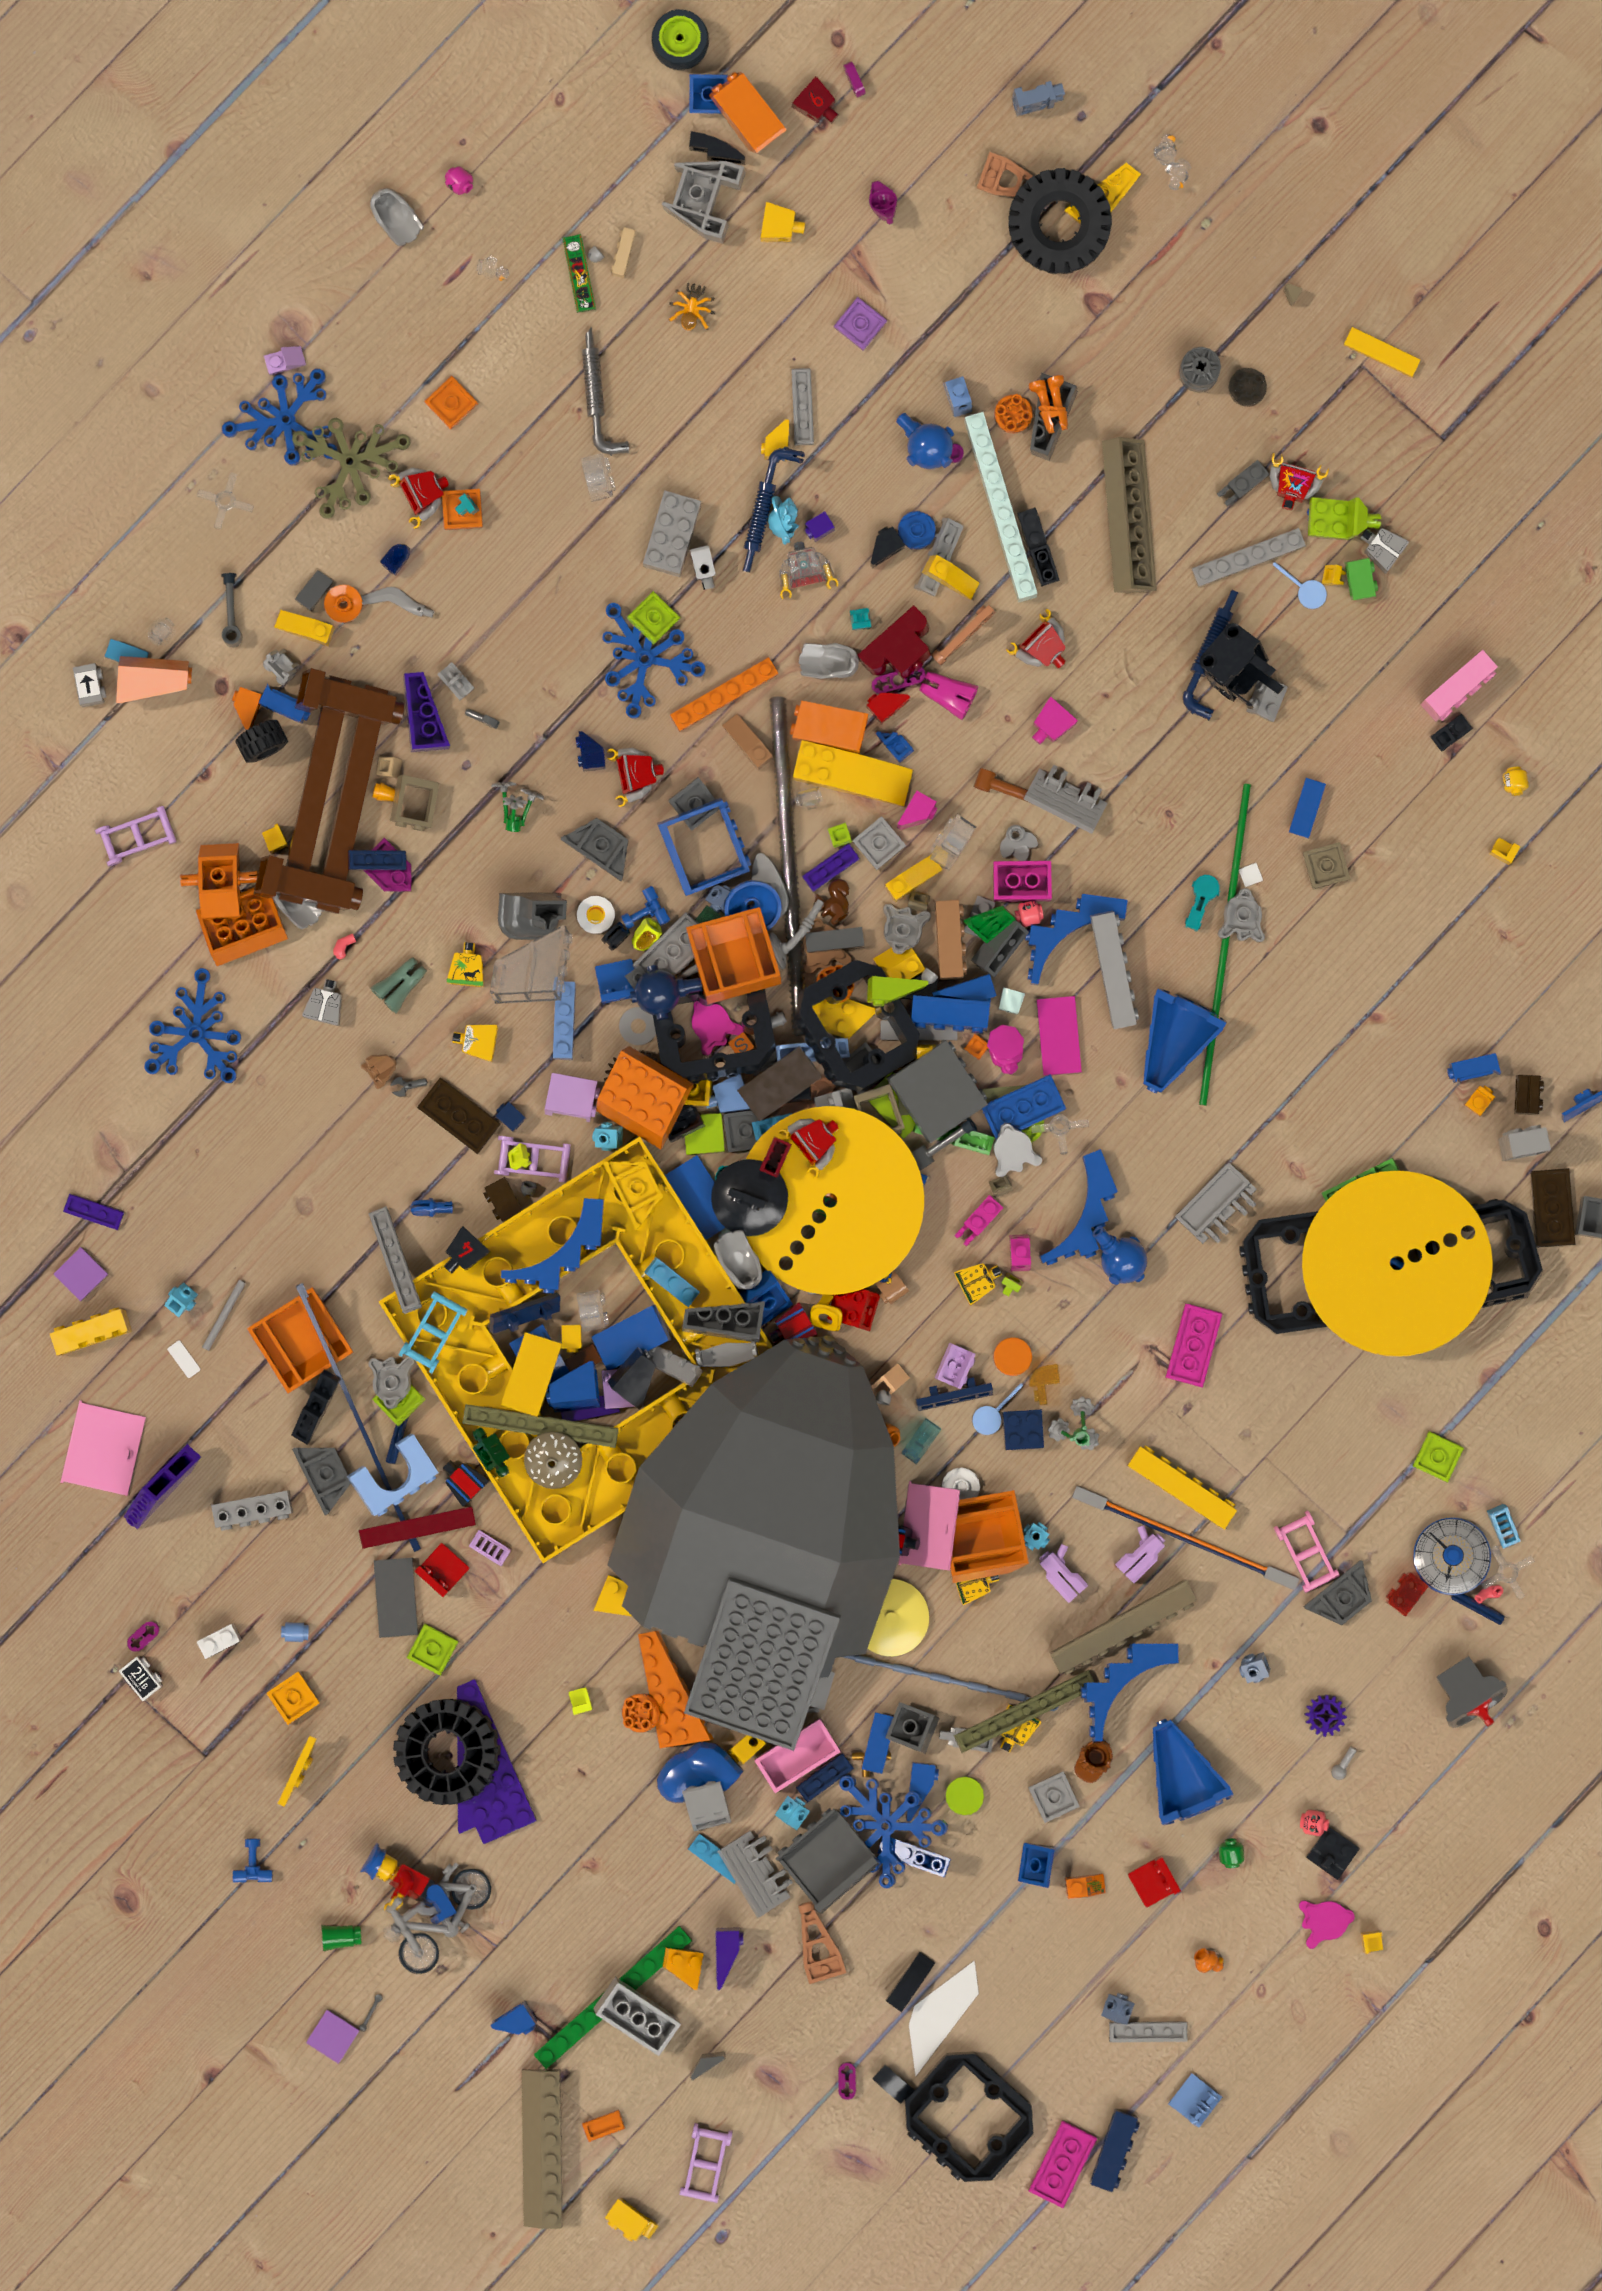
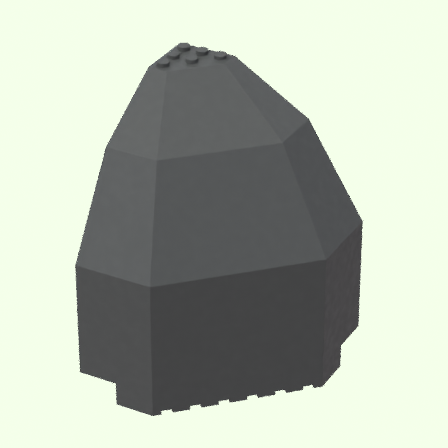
[607,1335,900,1678]

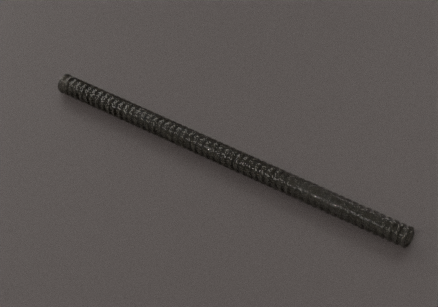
[769,697,806,1036]

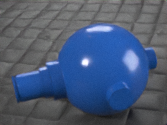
[896,413,954,469]
[1092,1227,1147,1285]

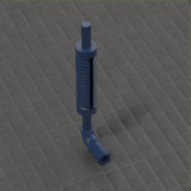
[743,446,805,573]
[1182,590,1238,721]

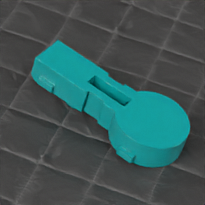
[1184,875,1220,932]

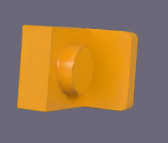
[1465,1085,1495,1117]

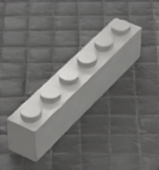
[1090,911,1139,1029]

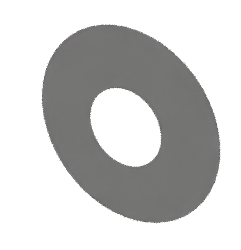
[619,1007,656,1045]

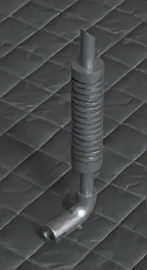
[582,327,629,456]

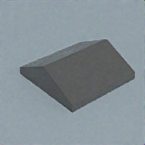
[690,2052,726,2081]

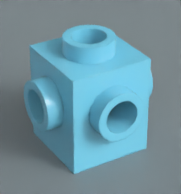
[592,1122,623,1151]
[164,1282,198,1317]
[1023,1522,1050,1551]
[775,1796,810,1830]

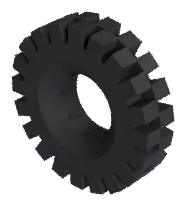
[1008,168,1112,274]
[393,1699,501,1805]

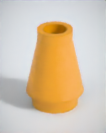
[372,782,395,801]

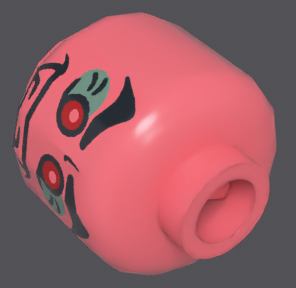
[1015,901,1044,927]
[1300,1809,1329,1836]

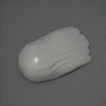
[370,188,424,246]
[799,643,859,679]
[272,894,324,929]
[714,1230,762,1290]

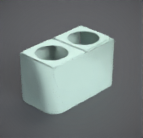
[999,988,1025,1015]

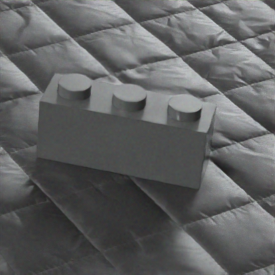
[971,921,1029,978]

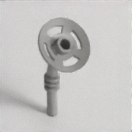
[769,899,824,969]

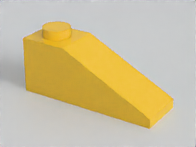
[922,555,979,600]
[274,610,335,646]
[885,854,943,902]

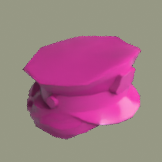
[987,1025,1024,1075]

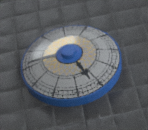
[1413,1518,1491,1595]

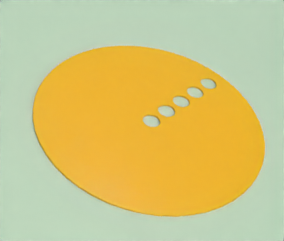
[746,1106,924,1295]
[1302,1171,1492,1357]

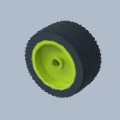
[651,9,709,70]

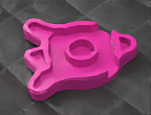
[692,1001,743,1056]
[1299,1900,1355,1949]

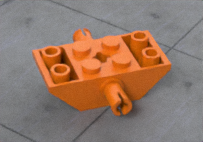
[180,843,258,919]

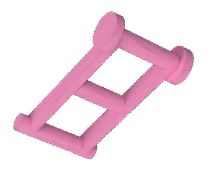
[1273,1511,1340,1593]

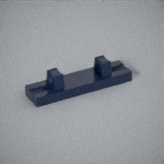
[490,1292,561,1334]
[916,1377,993,1411]

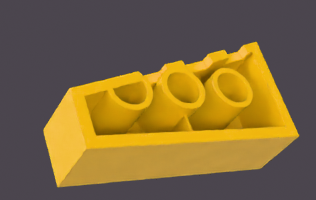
[50,1307,132,1356]

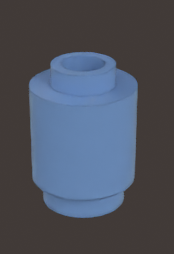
[281,1622,309,1642]

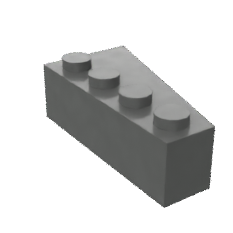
[1030,373,1078,461]
[682,1301,765,1343]

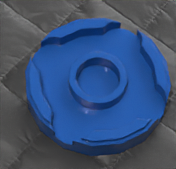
[898,511,936,550]

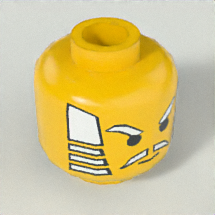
[1502,767,1529,796]

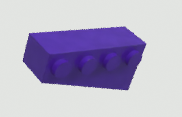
[403,672,450,752]

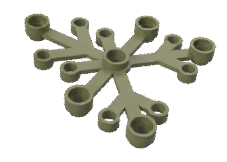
[292,418,411,519]

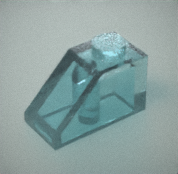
[901,1418,941,1465]

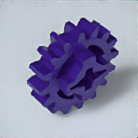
[1304,1694,1347,1737]

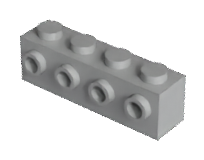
[211,1490,293,1531]

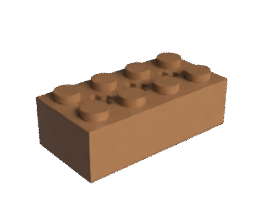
[935,900,967,981]

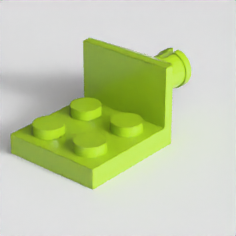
[1308,497,1381,540]

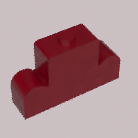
[858,605,931,679]

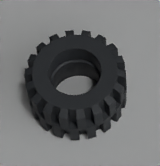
[235,720,288,763]

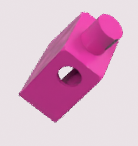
[1032,697,1078,745]
[1009,1234,1031,1272]

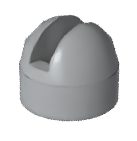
[588,246,604,263]
[921,968,938,984]
[875,1390,891,1405]

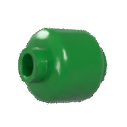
[1219,1838,1244,1868]

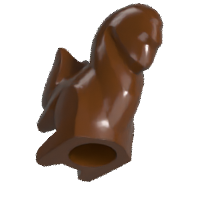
[813,879,850,926]

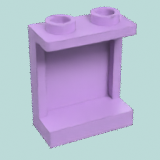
[545,1073,600,1122]

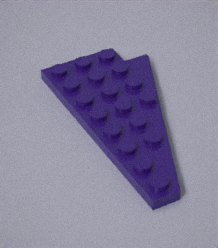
[457,1679,537,1845]

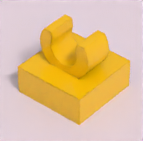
[1321,565,1346,586]

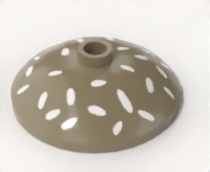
[524,1431,582,1489]

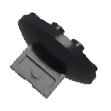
[711,1159,789,1236]

